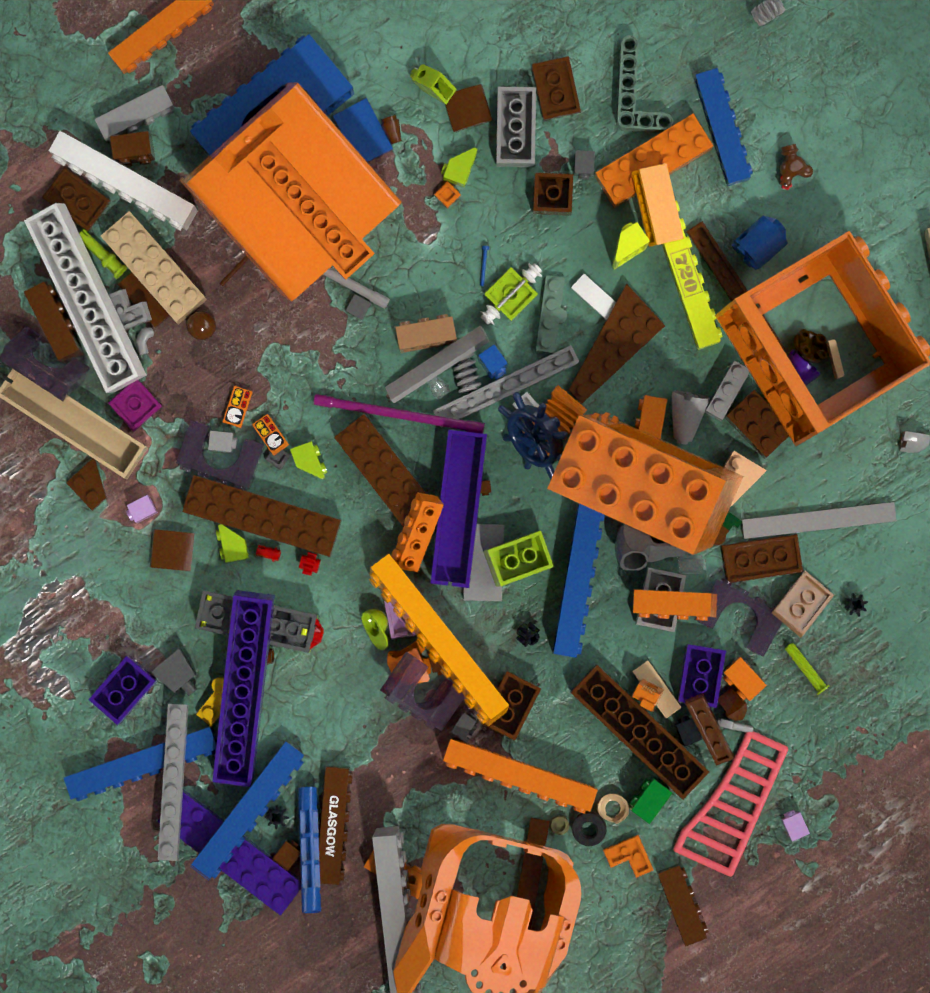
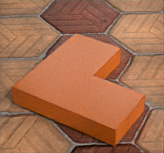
[603,834,653,878]

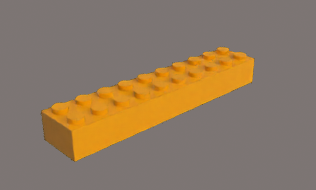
[369,554,509,726]

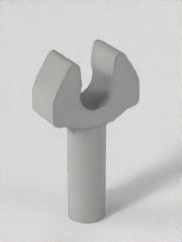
[717,718,753,732]

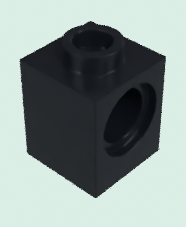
[675,715,703,746]

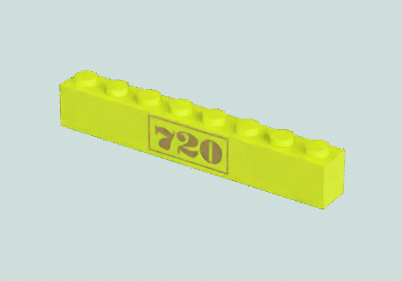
[662,200,723,350]

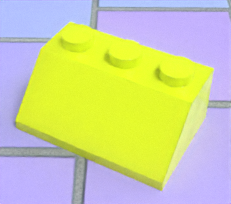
[612,222,650,270]

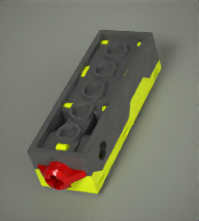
[195,590,324,653]

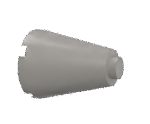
[671,390,710,445]

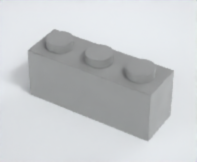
[705,360,750,422]

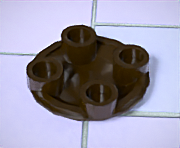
[794,329,828,363]

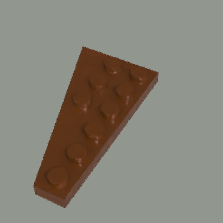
[569,284,665,404]

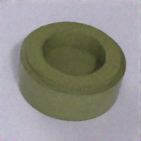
[550,815,569,835]

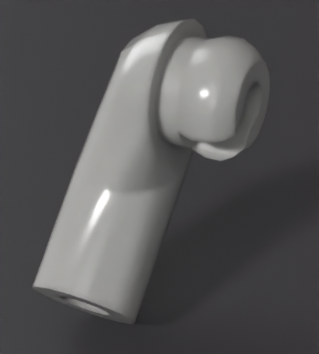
[136,327,154,355]

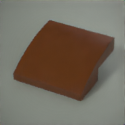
[446,84,493,132]
[150,529,195,571]

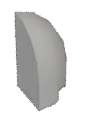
[900,431,930,453]

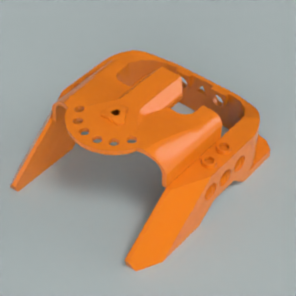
[393,824,581,993]

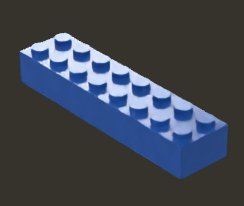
[553,503,605,658]

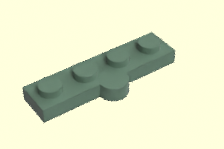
[536,275,567,354]

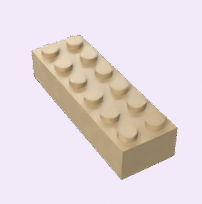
[101,211,207,325]

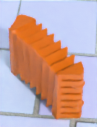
[522,385,587,456]

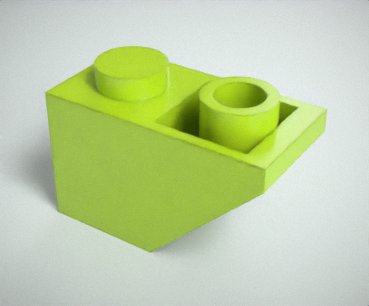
[290,441,327,480]
[216,524,250,563]

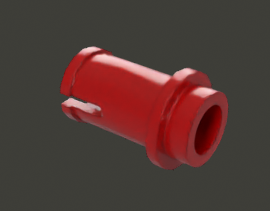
[256,545,281,562]

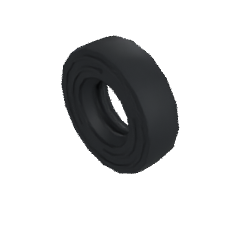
[572,811,607,846]

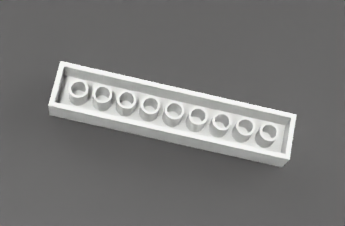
[24,203,146,393]

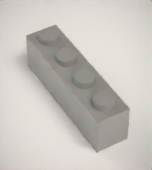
[95,85,175,143]

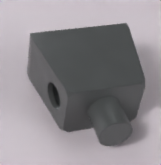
[151,648,197,696]

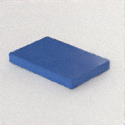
[333,98,393,163]

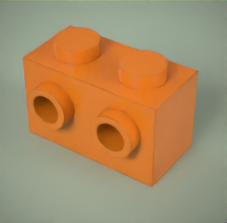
[723,657,767,701]

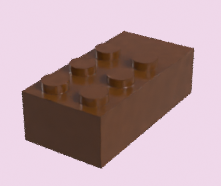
[24,282,84,364]

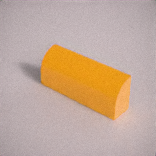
[631,163,684,247]

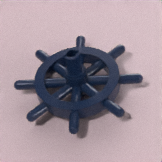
[498,392,568,480]

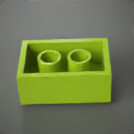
[483,531,554,587]

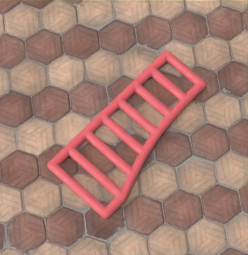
[673,731,788,877]

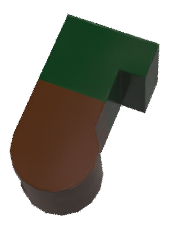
[714,511,742,546]

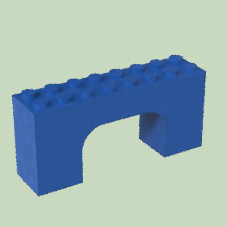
[190,34,354,156]

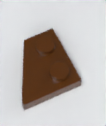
[66,458,107,511]

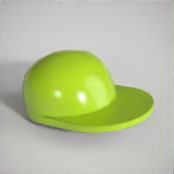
[361,608,388,650]

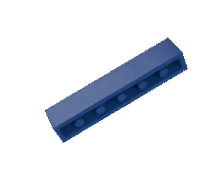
[694,68,753,187]

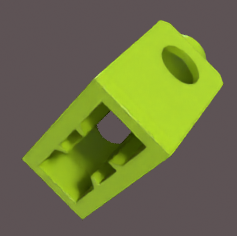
[410,64,457,105]

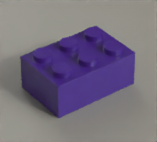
[677,644,726,708]
[88,656,158,725]

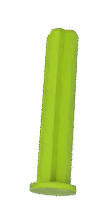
[785,643,829,695]

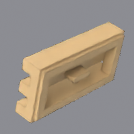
[826,339,844,380]

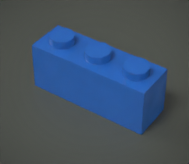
[478,344,508,380]

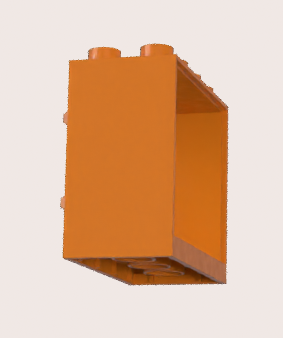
[715,231,930,447]
[547,412,744,555]

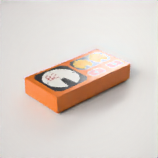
[223,386,253,428]
[252,414,289,456]

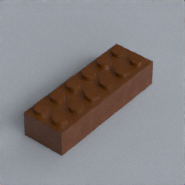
[334,414,426,527]

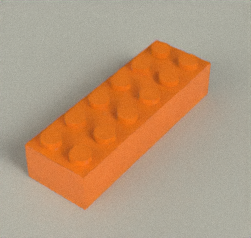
[594,113,713,208]

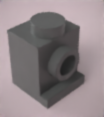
[451,711,478,742]

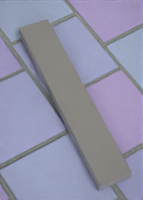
[385,325,490,403]

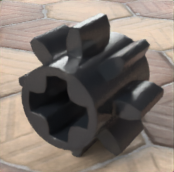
[844,593,868,617]
[516,622,540,647]
[265,805,289,829]

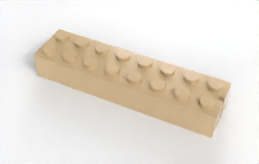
[0,363,148,479]

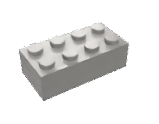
[496,87,536,167]

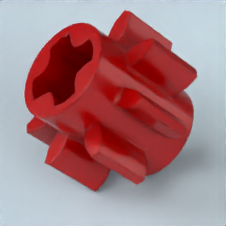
[299,552,321,576]

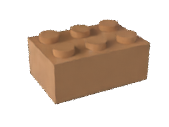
[395,314,457,353]

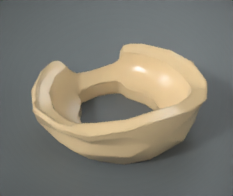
[597,794,629,824]

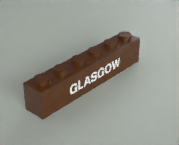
[319,766,353,885]

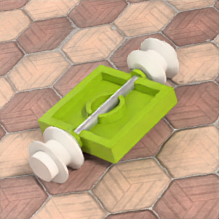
[480,263,542,325]

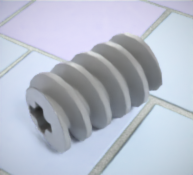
[453,353,481,393]

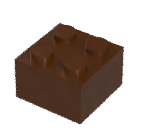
[110,131,155,167]
[533,173,573,216]

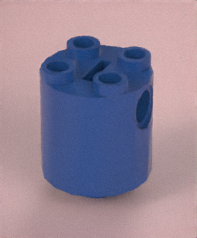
[731,215,788,270]

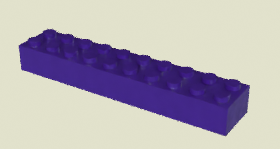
[212,590,275,787]

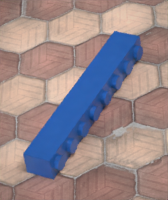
[64,726,217,801]
[190,742,304,881]

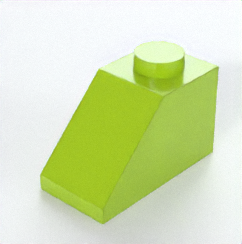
[441,148,478,188]

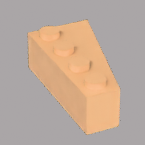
[723,451,767,507]

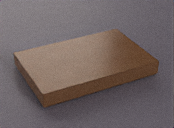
[771,571,834,638]

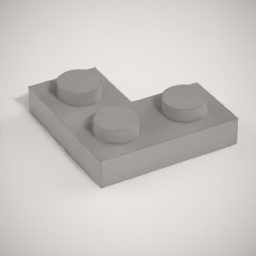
[109,289,152,330]

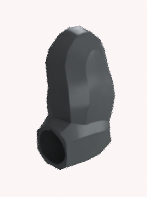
[614,524,688,570]

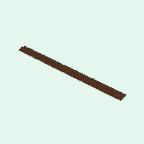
[220,256,249,286]

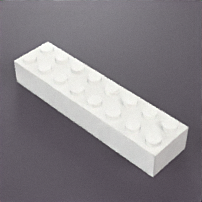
[49,131,198,231]

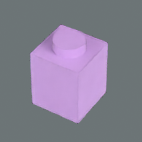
[126,495,158,523]
[781,810,810,842]

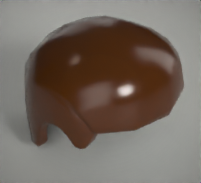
[186,311,216,340]

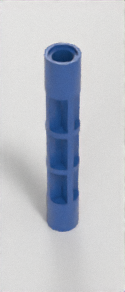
[298,787,321,913]

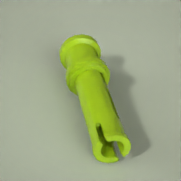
[79,229,128,279]

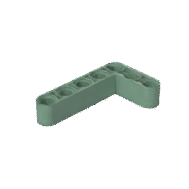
[617,35,673,133]

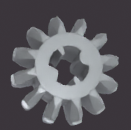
[751,0,785,26]

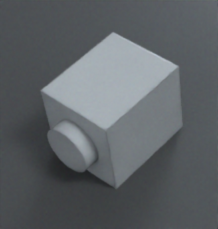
[208,431,237,453]

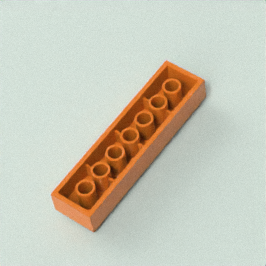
[443,738,598,814]

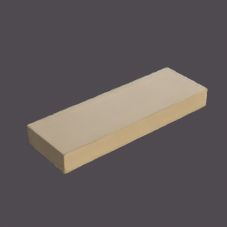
[632,660,682,718]

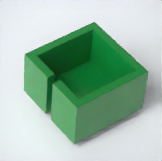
[628,777,672,824]

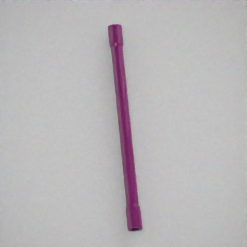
[314,394,485,434]

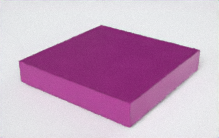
[108,380,163,432]

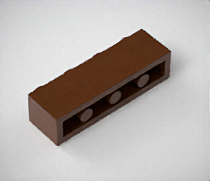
[657,864,709,946]

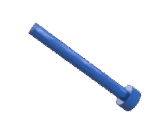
[480,246,490,286]

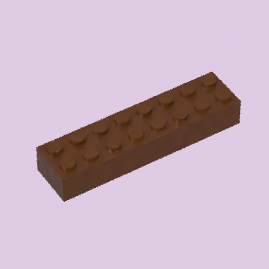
[182,475,342,557]
[570,664,709,800]

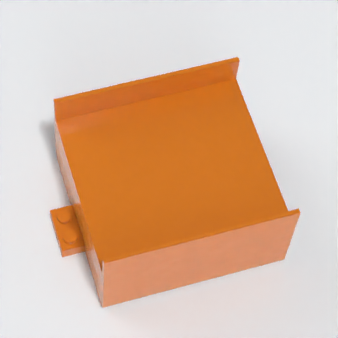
[179,83,402,301]

